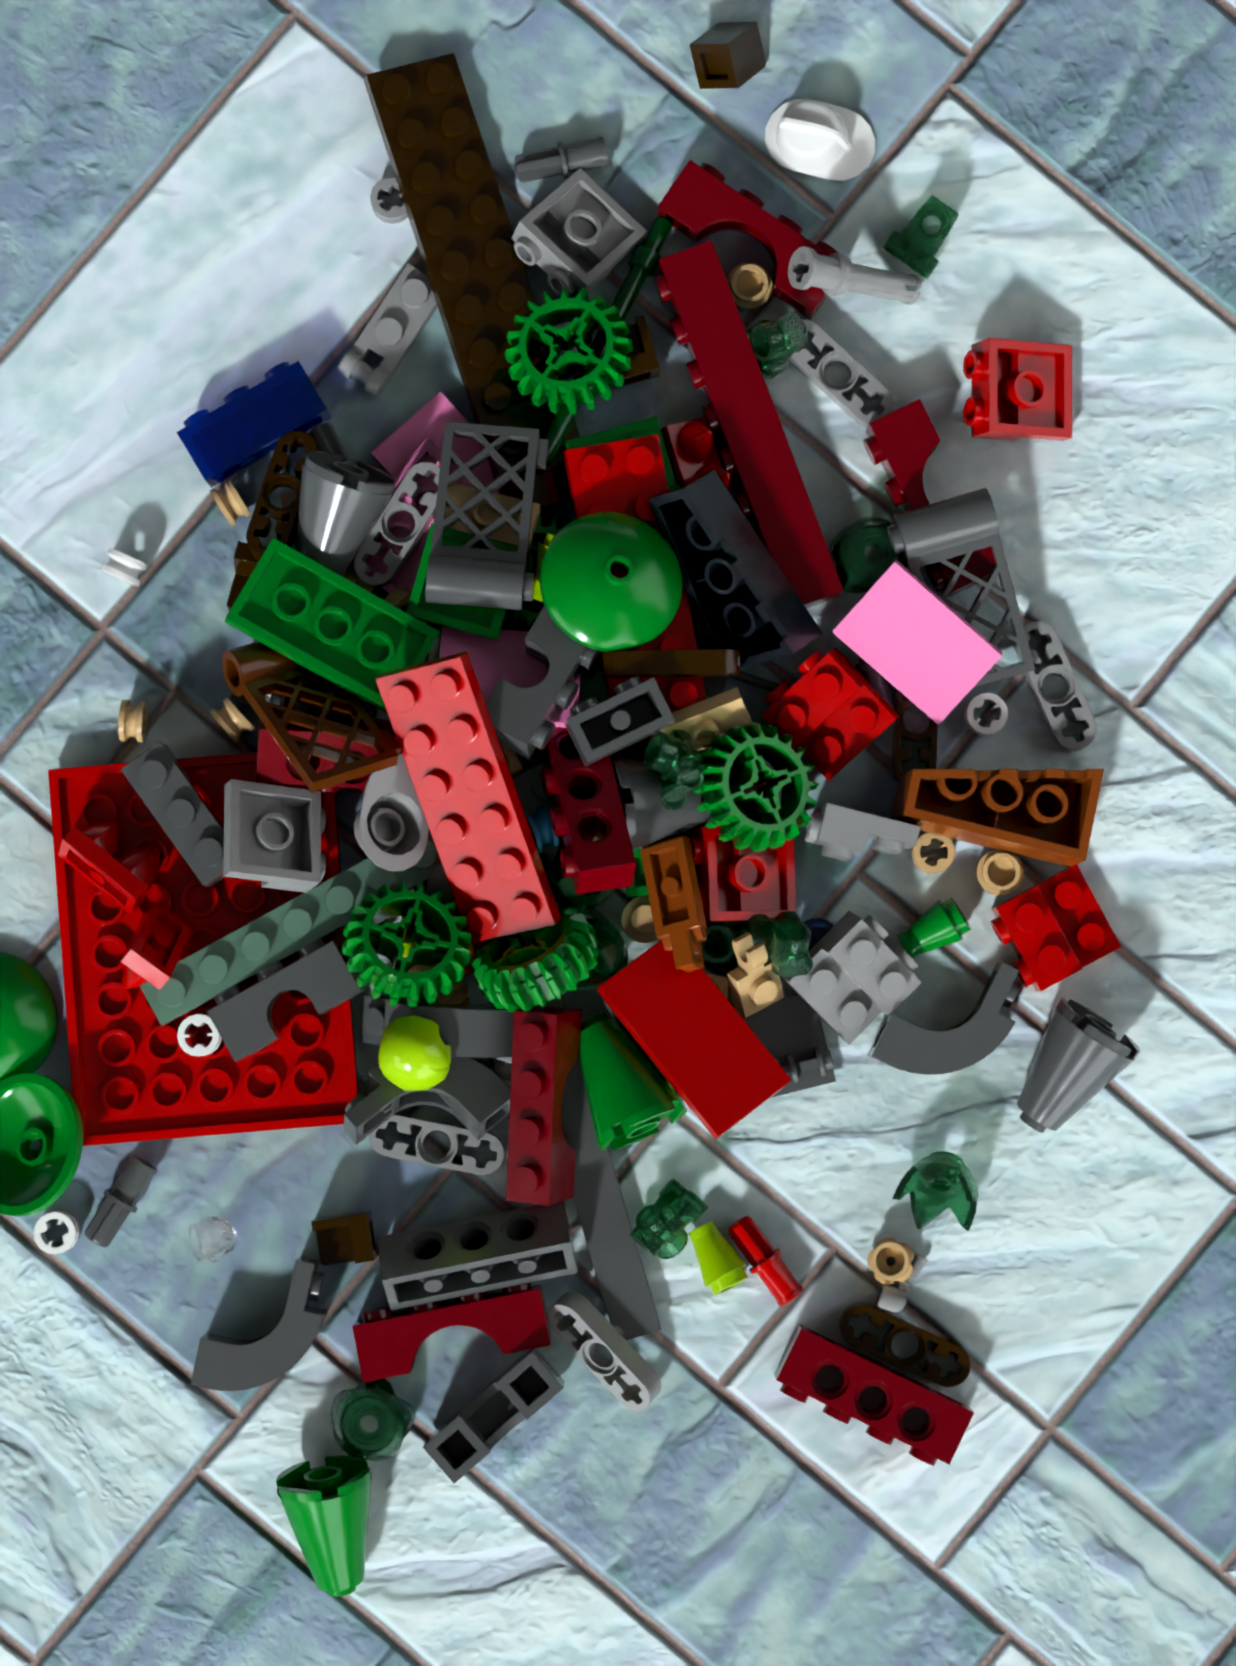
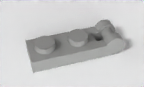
[337,263,438,397]

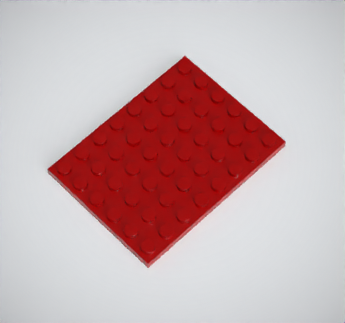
[48,752,359,1146]

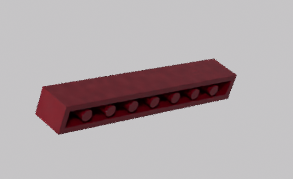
[653,240,844,609]

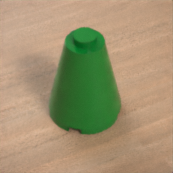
[579,1013,687,1151]
[276,1455,372,1597]

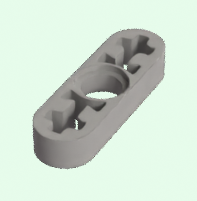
[781,319,893,428]
[354,462,440,586]
[1014,621,1097,751]
[369,1114,505,1175]
[547,1292,661,1411]

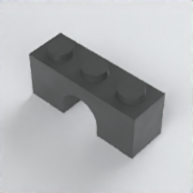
[486,605,601,760]
[120,741,226,888]
[207,938,364,1062]
[423,1348,565,1484]

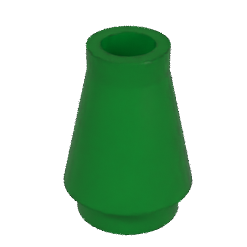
[897,897,971,958]

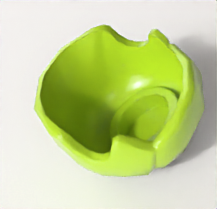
[378,1015,451,1091]

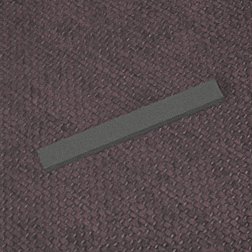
[536,994,662,1340]

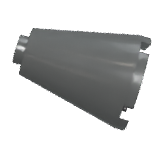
[296,451,395,577]
[611,758,736,850]
[1017,997,1141,1133]

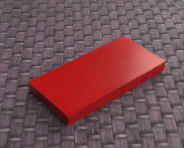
[597,940,791,1140]

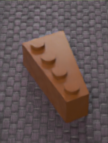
[891,769,1104,867]

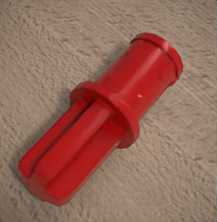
[728,1216,804,1307]

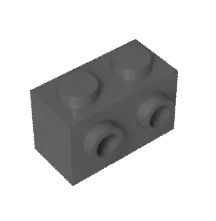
[565,676,675,767]

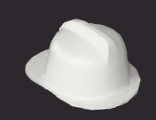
[765,99,875,181]

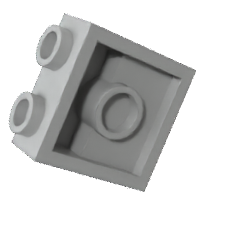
[511,168,647,298]
[223,779,326,893]
[804,803,921,862]
[783,911,922,1045]

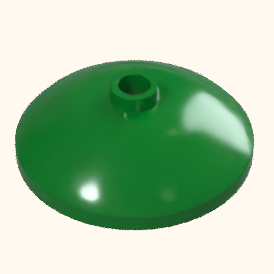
[540,512,682,652]
[0,951,58,1081]
[0,1073,83,1216]

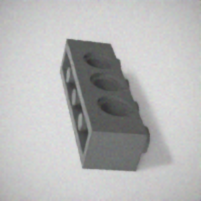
[377,1201,578,1311]

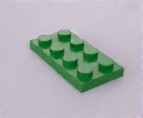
[225,538,440,714]

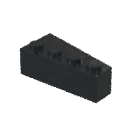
[648,470,823,668]

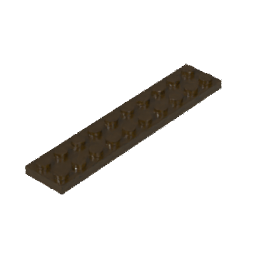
[364,53,580,510]

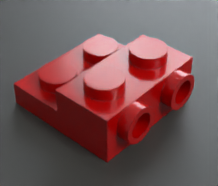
[963,338,1072,441]
[762,647,900,781]
[688,826,797,922]
[990,864,1121,991]

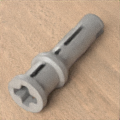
[788,246,921,305]

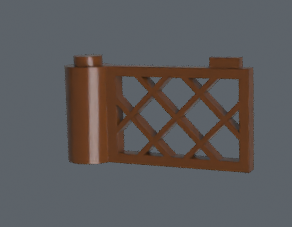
[222,641,402,793]

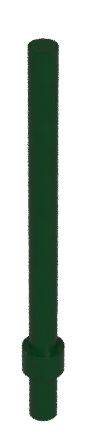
[543,216,673,466]

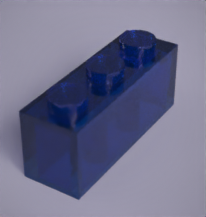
[177,361,331,488]

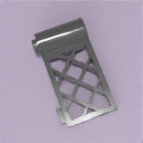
[425,422,548,610]
[887,488,1035,688]

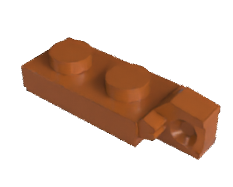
[640,835,707,973]

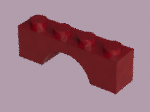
[658,160,838,320]
[863,399,995,598]
[506,1005,582,1206]
[352,1283,552,1383]

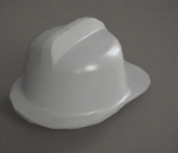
[354,757,429,871]

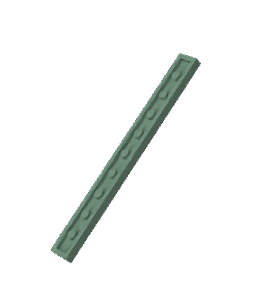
[140,761,578,1026]

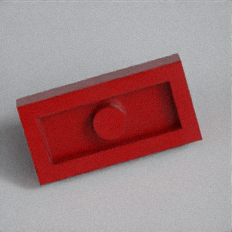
[661,417,730,493]
[58,822,160,915]
[120,901,192,990]

